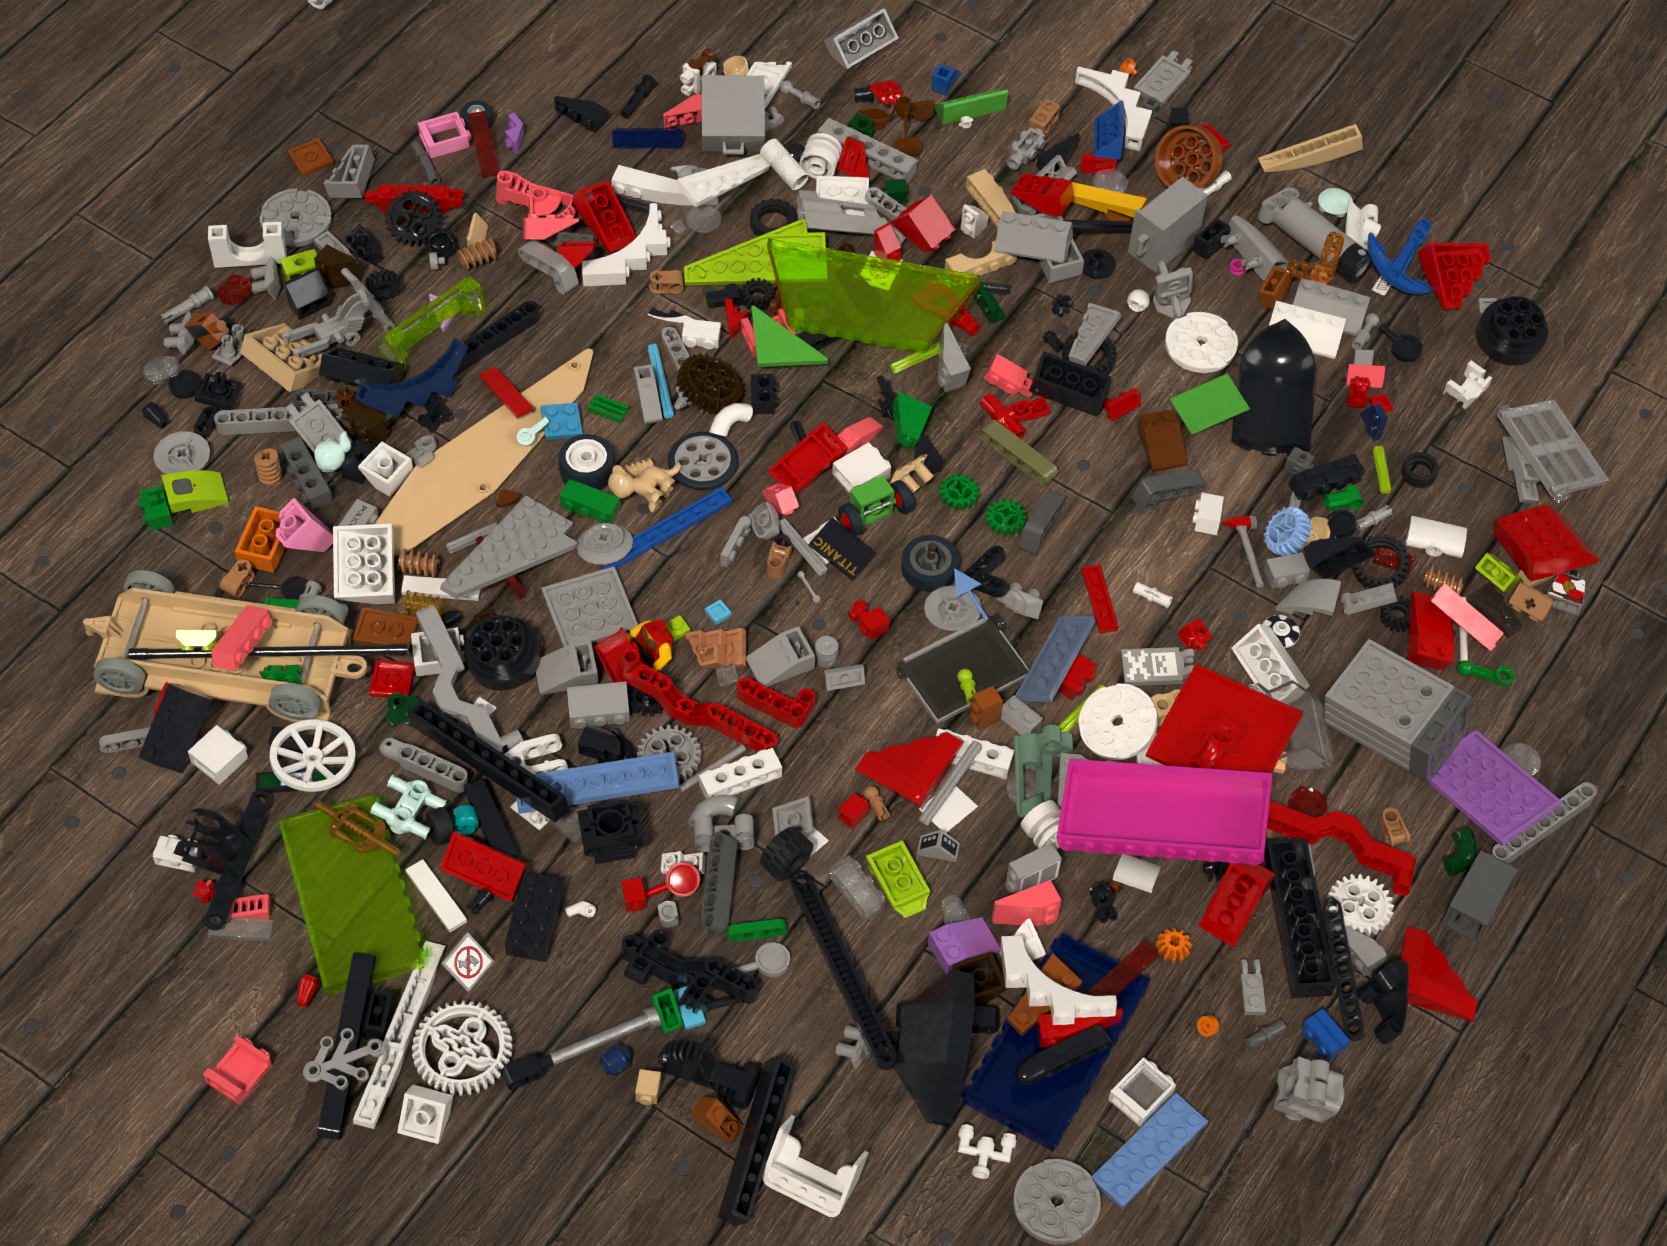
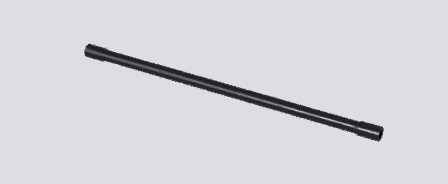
[128,644,409,660]

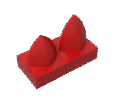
[1080,153,1116,173]
[1103,388,1141,421]

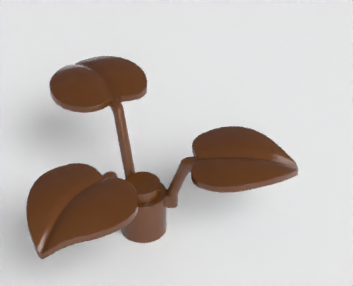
[858,96,934,155]

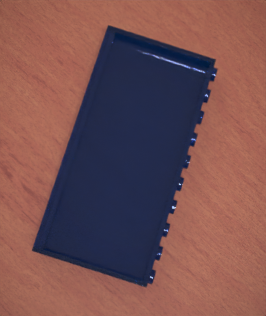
[961,933,1151,1152]

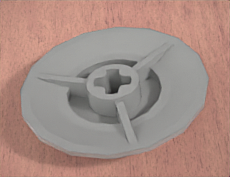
[153,431,210,474]
[577,523,633,565]
[924,585,982,631]

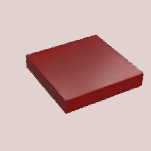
[369,660,415,698]

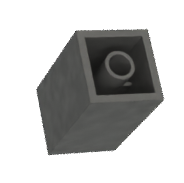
[1441,850,1518,944]

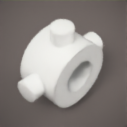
[959,116,973,128]

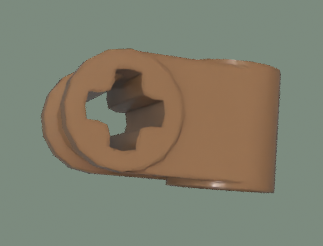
[649,270,684,294]
[767,542,792,579]
[220,559,255,598]
[1378,807,1410,847]

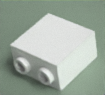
[188,725,248,785]

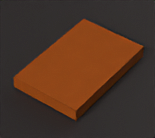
[352,607,419,653]

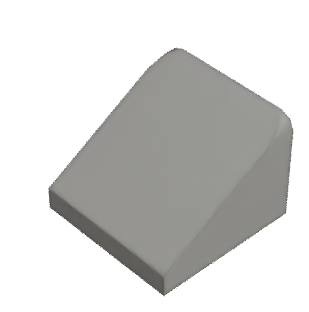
[1352,349,1374,365]

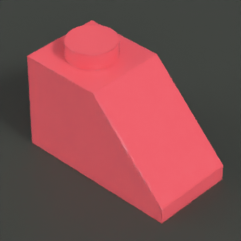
[761,483,799,515]

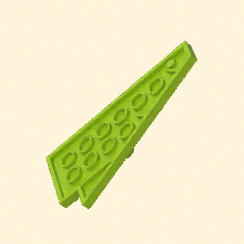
[684,218,827,286]

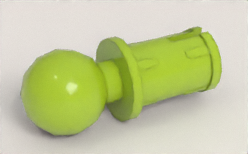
[957,669,977,704]

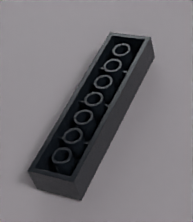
[1264,838,1336,999]

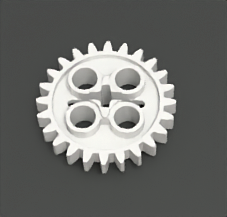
[1327,874,1394,937]

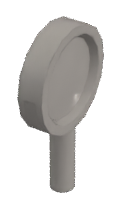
[735,942,790,977]

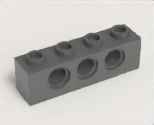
[279,437,333,510]

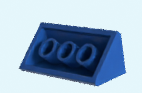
[1094,100,1124,159]

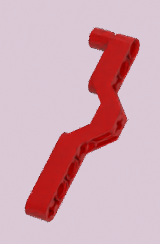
[616,648,777,752]
[1267,801,1416,896]

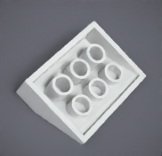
[333,524,395,604]

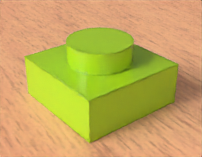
[666,616,690,641]

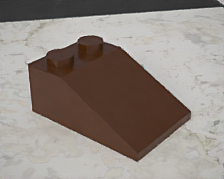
[1137,409,1188,472]

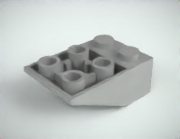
[746,626,815,687]
[536,640,598,695]

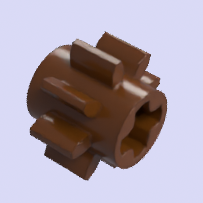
[334,387,355,410]

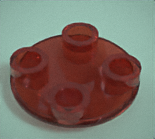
[217,273,252,305]
[1287,786,1327,818]

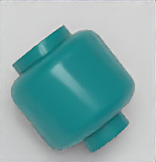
[451,805,479,835]

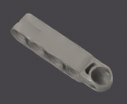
[379,738,469,793]

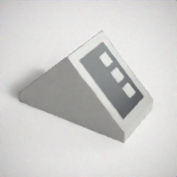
[917,830,960,862]

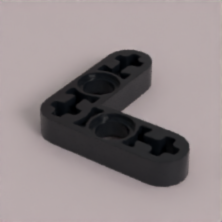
[964,546,1008,598]

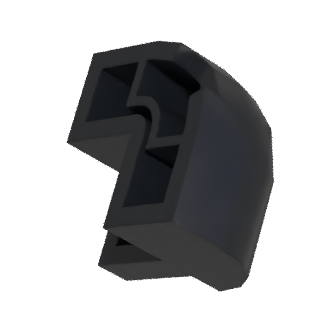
[578,725,622,764]

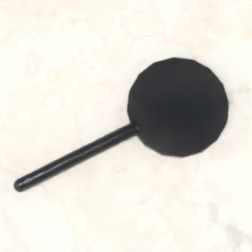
[246,576,308,600]

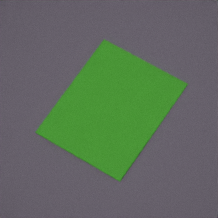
[1170,373,1250,435]

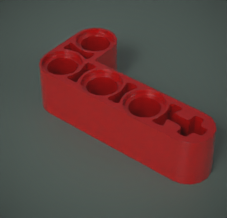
[737,678,816,728]

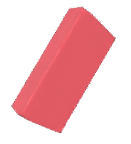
[1346,364,1385,388]

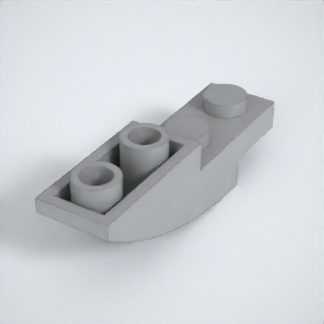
[1502,436,1540,504]

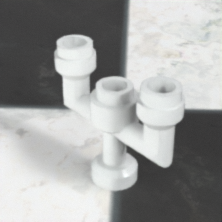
[958,1124,1016,1179]

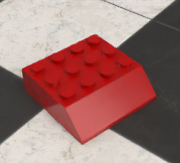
[1494,504,1599,582]

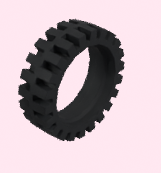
[1062,331,1116,375]
[1352,534,1409,589]

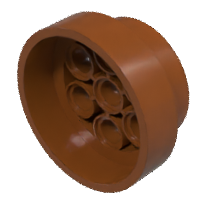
[1155,125,1223,190]

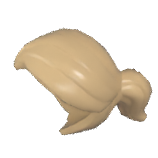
[1298,517,1330,552]

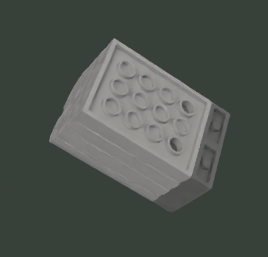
[1324,639,1472,783]

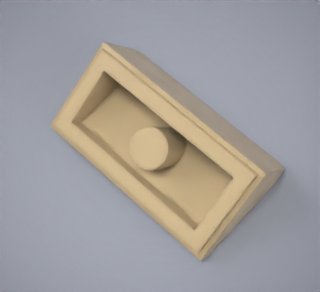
[467,213,488,250]

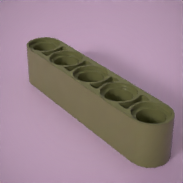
[978,419,1058,486]

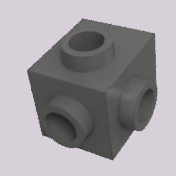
[1284,447,1315,475]

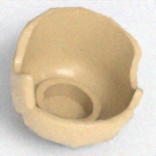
[723,56,749,75]

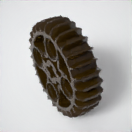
[676,353,743,414]

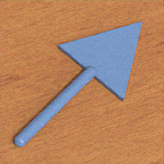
[954,568,988,620]

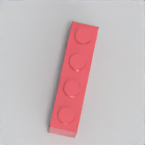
[211,605,272,671]

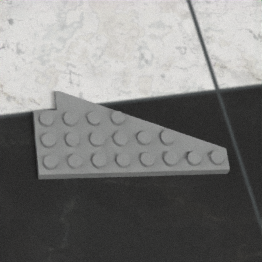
[440,496,578,599]

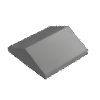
[772,796,814,838]

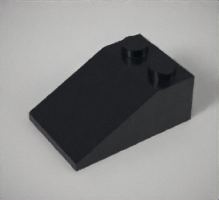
[1303,537,1375,579]

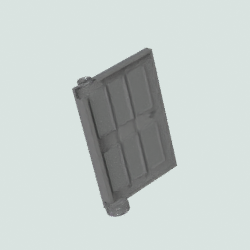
[1497,399,1609,503]

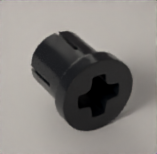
[854,85,872,102]

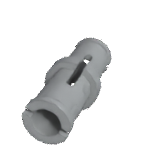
[1356,505,1392,531]

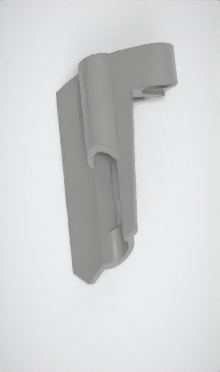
[797,190,888,235]

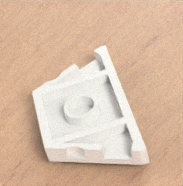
[747,62,792,109]

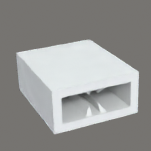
[832,442,891,493]

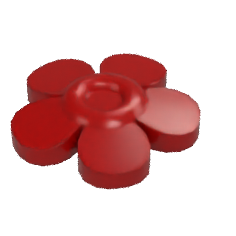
[193,880,215,903]

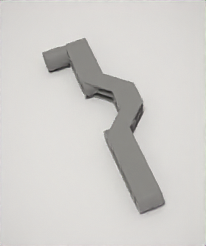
[415,604,523,754]

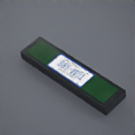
[256,767,338,793]

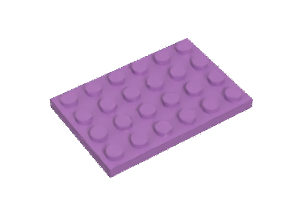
[1428,730,1562,847]

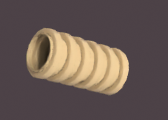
[621,458,654,478]

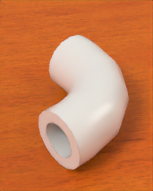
[710,403,753,437]

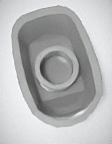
[749,502,780,541]

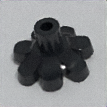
[1051,294,1073,317]

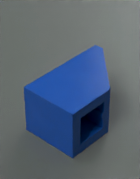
[931,64,961,95]

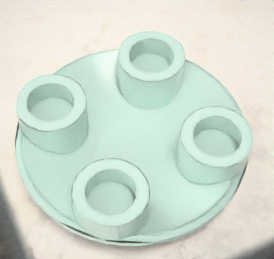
[1318,188,1353,217]

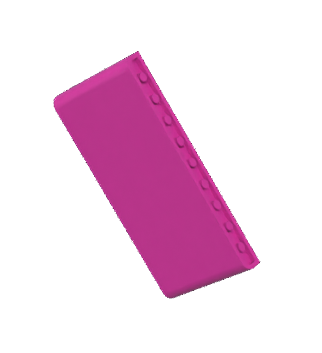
[1056,759,1272,865]

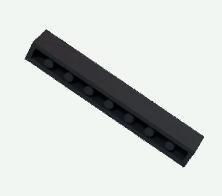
[718,1056,796,1226]

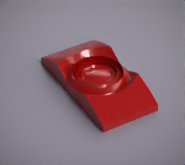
[767,422,847,495]

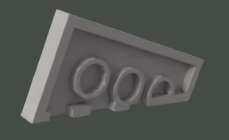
[1069,303,1121,366]

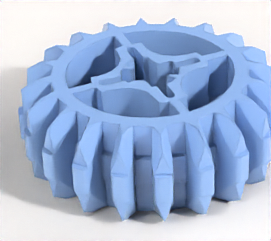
[1263,506,1312,556]

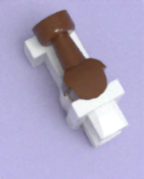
[680,48,717,96]

